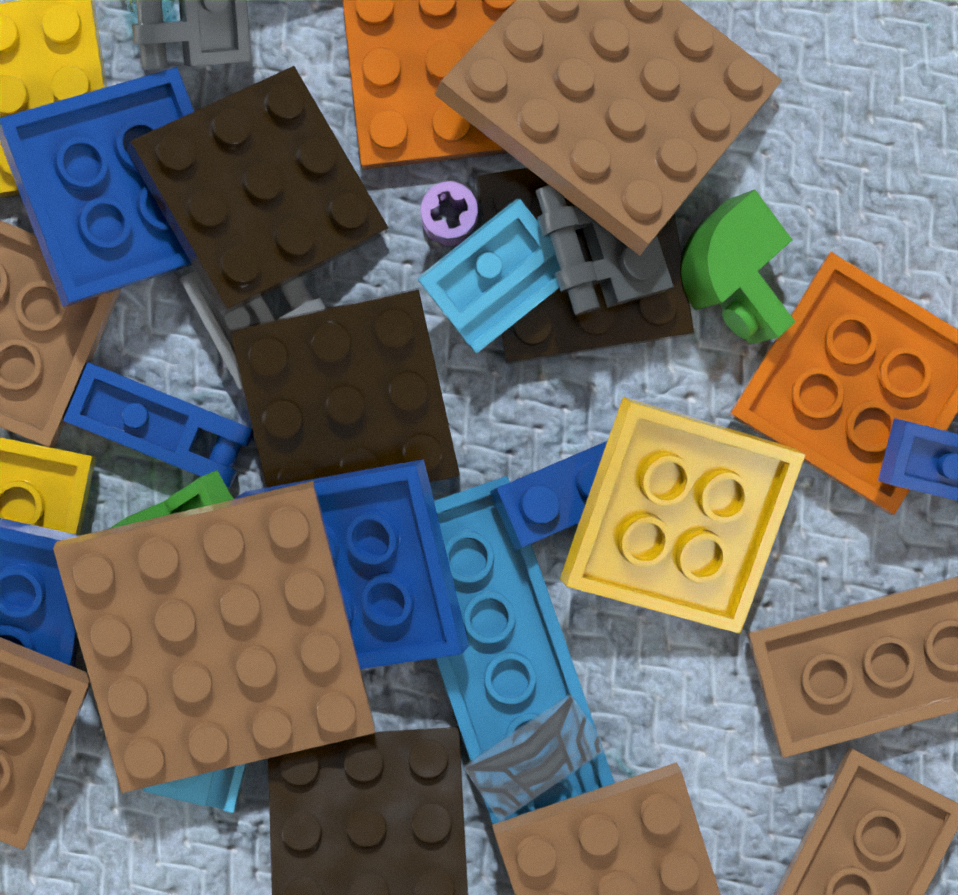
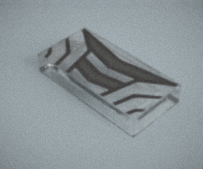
[463,693,608,822]

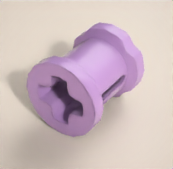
[420,181,478,248]

